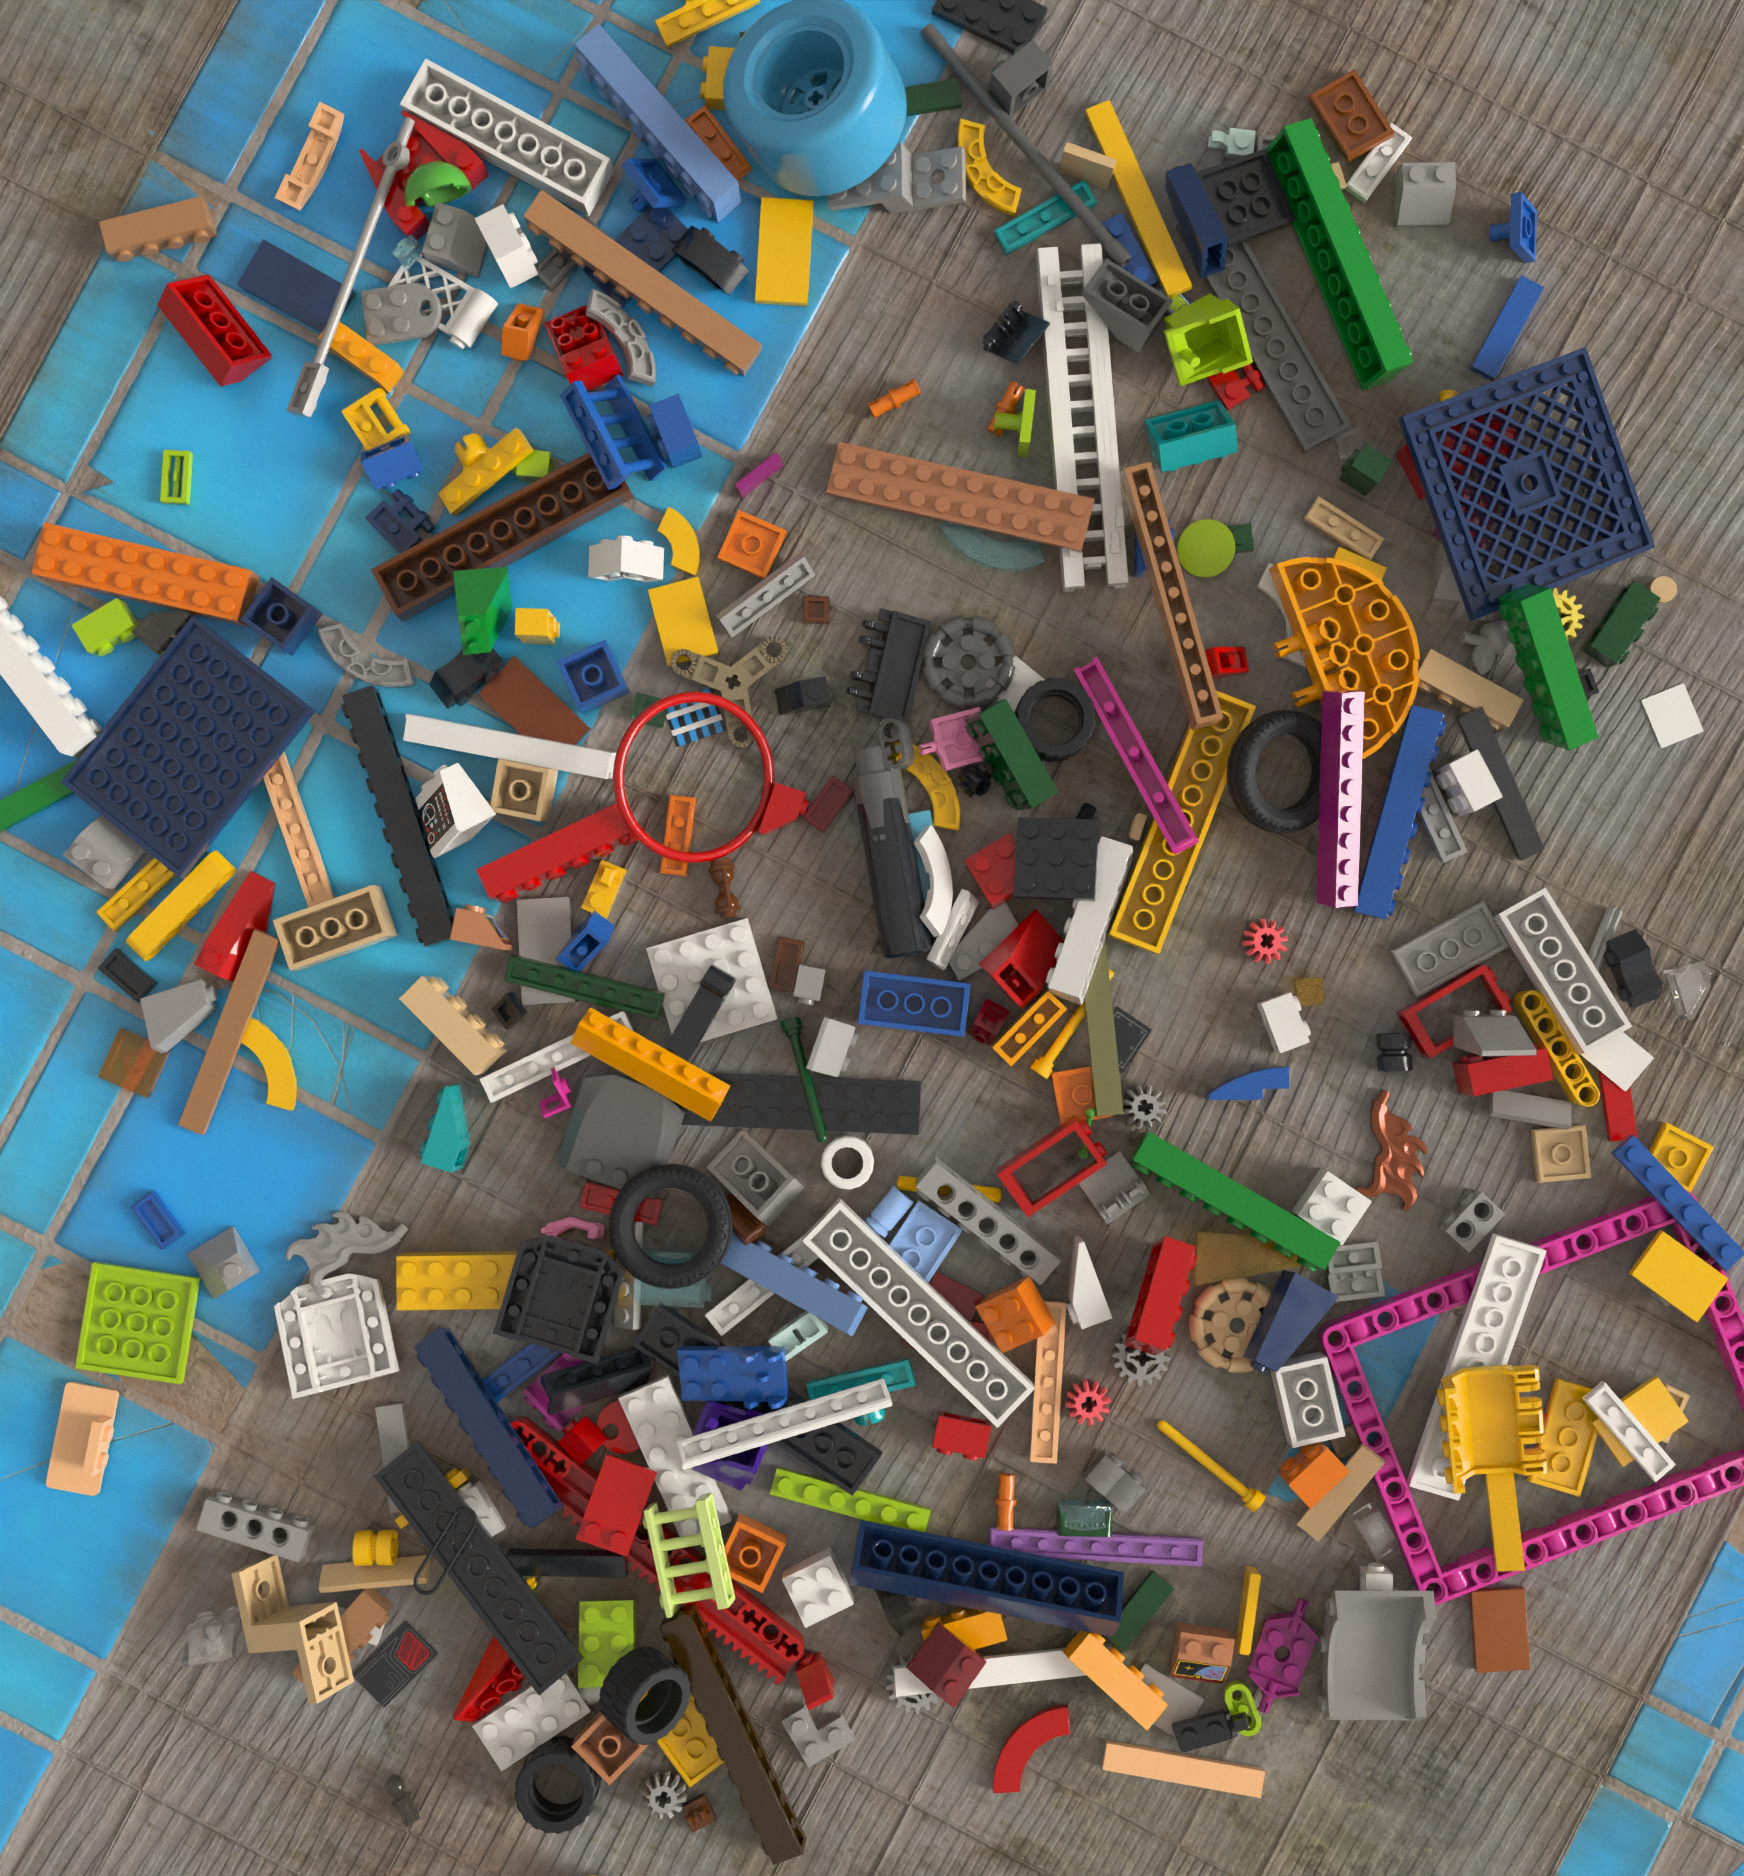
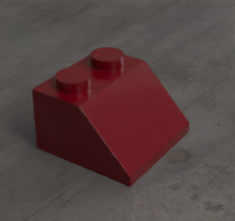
[906,1622,987,1708]

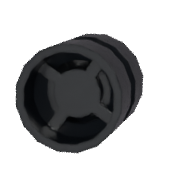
[1376,1033,1413,1071]

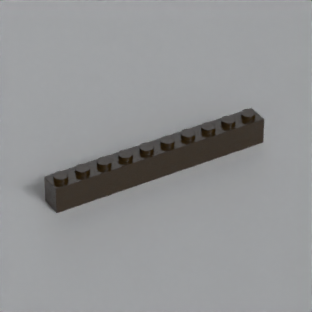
[660,1602,807,1865]

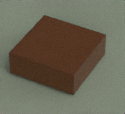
[803,596,830,624]

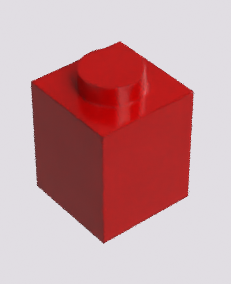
[558,1416,607,1466]

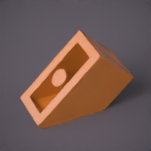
[501,303,544,361]

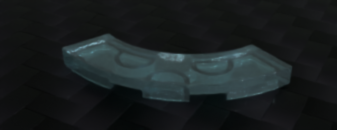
[940,522,1045,571]

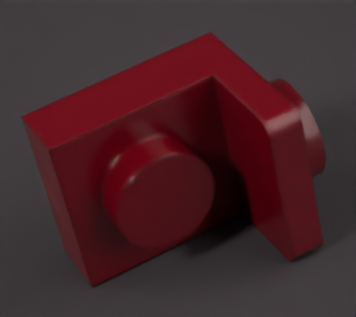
[968,999,1010,1045]

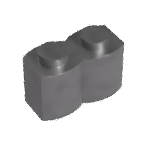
[1083,1451,1146,1514]

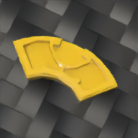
[658,507,700,577]

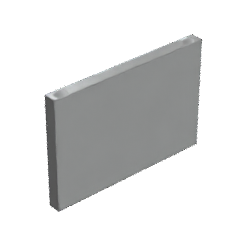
[1139,1662,1205,1739]

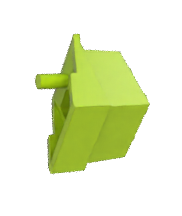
[1164,293,1253,386]

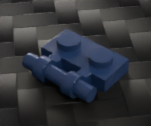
[365,489,435,553]

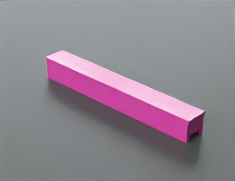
[1074,657,1199,855]

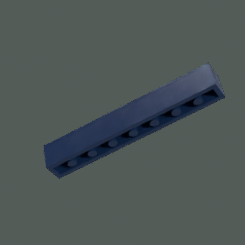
[414,1328,564,1528]

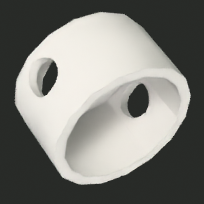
[821,1134,874,1190]

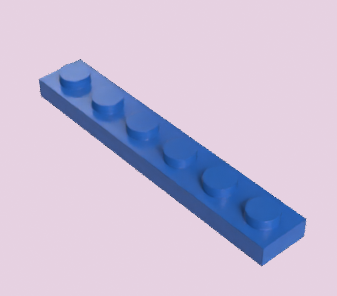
[1611,1135,1744,1271]

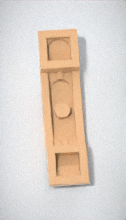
[275,101,344,211]

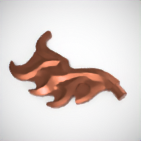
[1355,1089,1427,1211]

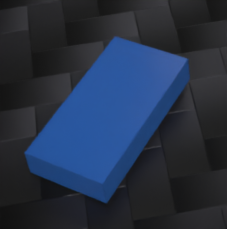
[131,1191,186,1250]

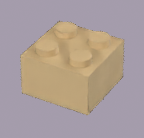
[490,759,558,821]

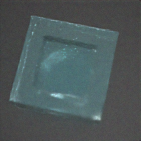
[392,234,423,270]

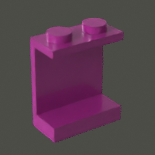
[523,1353,587,1431]

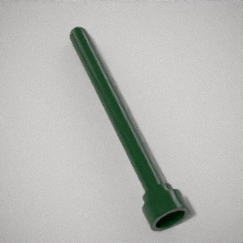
[780,1017,827,1143]

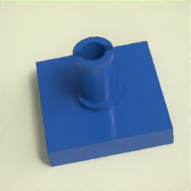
[621,158,687,212]
[1489,192,1537,263]

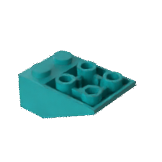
[419,1083,470,1173]

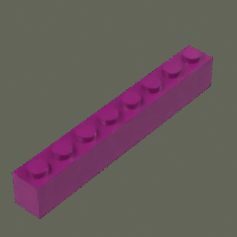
[1316,689,1365,908]

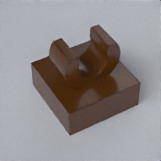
[681,1792,717,1833]

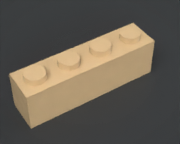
[1417,649,1524,731]

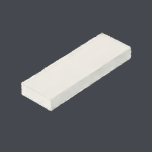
[1345,123,1412,204]
[927,889,979,971]

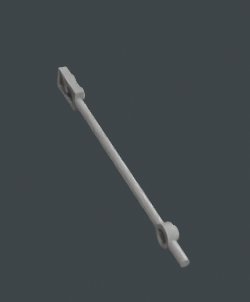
[286,117,415,418]

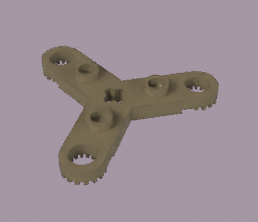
[670,637,787,748]

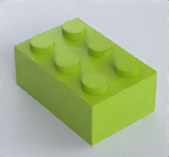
[578,1600,637,1688]

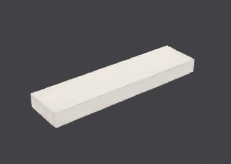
[1582,1381,1676,1482]

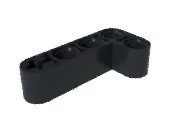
[664,964,737,1062]

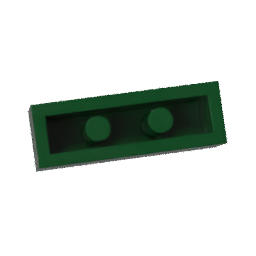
[1582,581,1661,668]

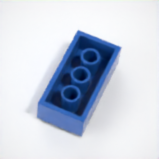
[858,971,971,1037]

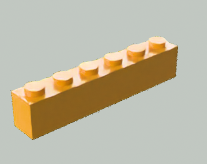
[571,1007,730,1122]

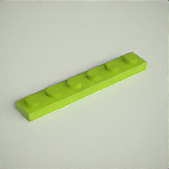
[770,1466,931,1532]

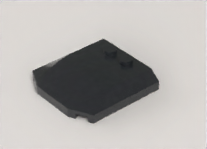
[493,1235,626,1364]

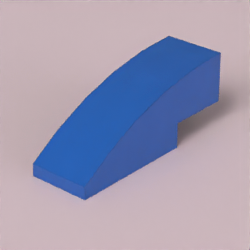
[1205,1066,1289,1100]

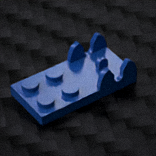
[677,1346,789,1409]

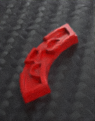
[993,1704,1070,1794]

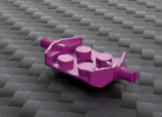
[1247,1597,1320,1714]

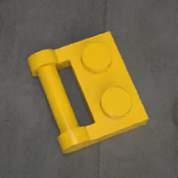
[341,387,411,450]

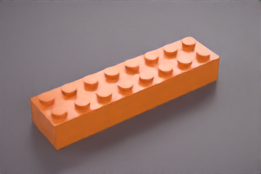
[31,522,260,627]

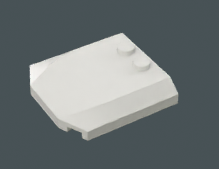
[274,1273,399,1399]

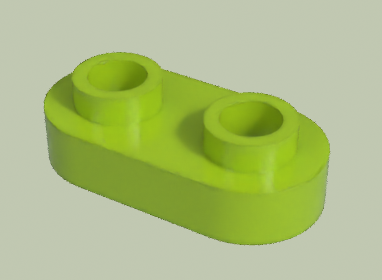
[1223,1680,1261,1736]

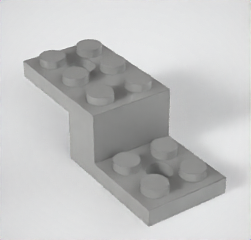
[828,143,966,214]

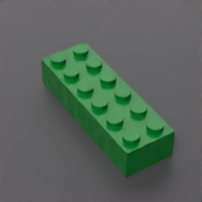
[1498,584,1599,751]

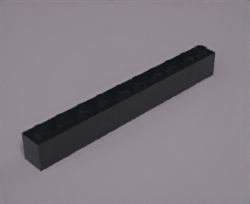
[341,685,454,947]

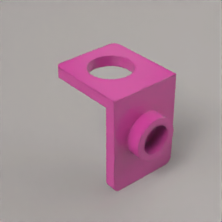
[539,1067,571,1118]

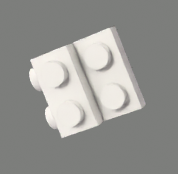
[457,1481,506,1537]

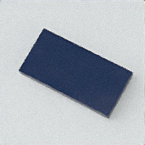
[237,239,356,333]

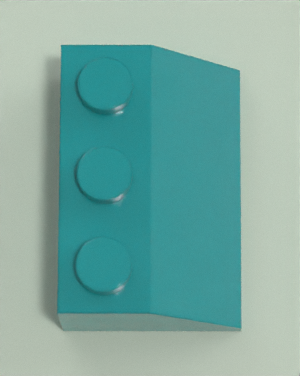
[1144,400,1238,472]

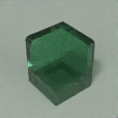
[630,692,669,728]

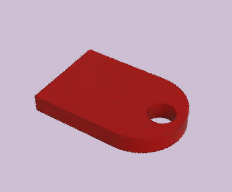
[596,1399,641,1454]

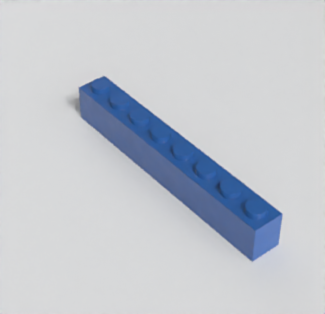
[1352,705,1446,920]

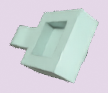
[1208,128,1256,159]

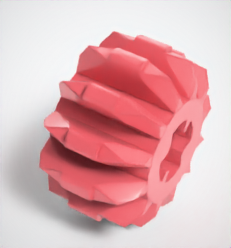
[1242,919,1288,964]
[1065,1379,1111,1426]

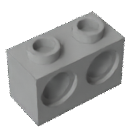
[1439,1190,1505,1253]

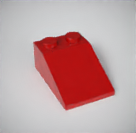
[576,1454,657,1557]

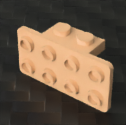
[46,1381,119,1496]

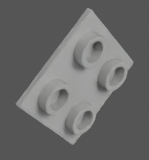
[1078,1151,1150,1225]

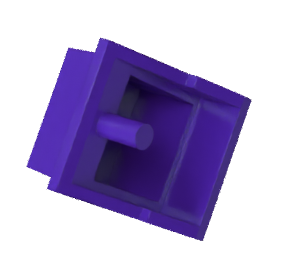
[692,1401,768,1491]

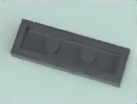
[535,215,605,292]

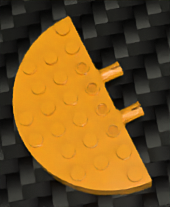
[1269,557,1420,759]

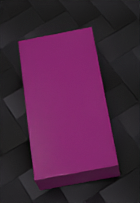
[735,453,783,498]

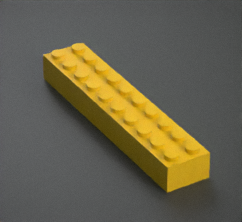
[1106,691,1256,955]

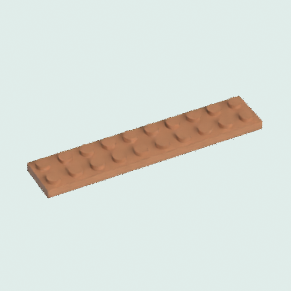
[826,442,1095,553]

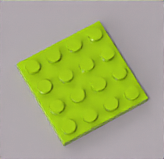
[75,1261,201,1384]

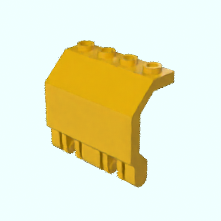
[1437,1365,1548,1494]

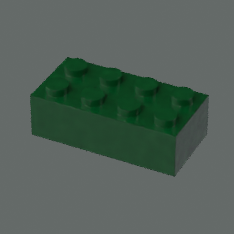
[964,699,1058,811]

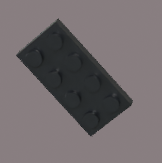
[932,0,1048,53]

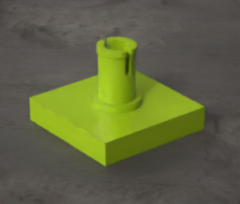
[994,389,1036,457]

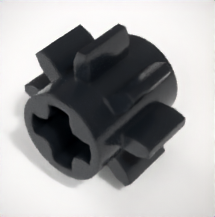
[958,764,992,798]

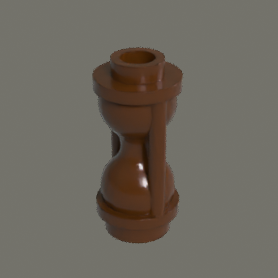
[708,858,741,918]

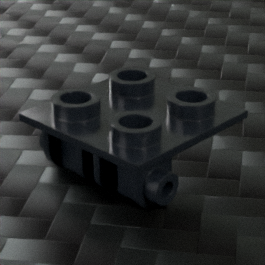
[982,301,1050,365]

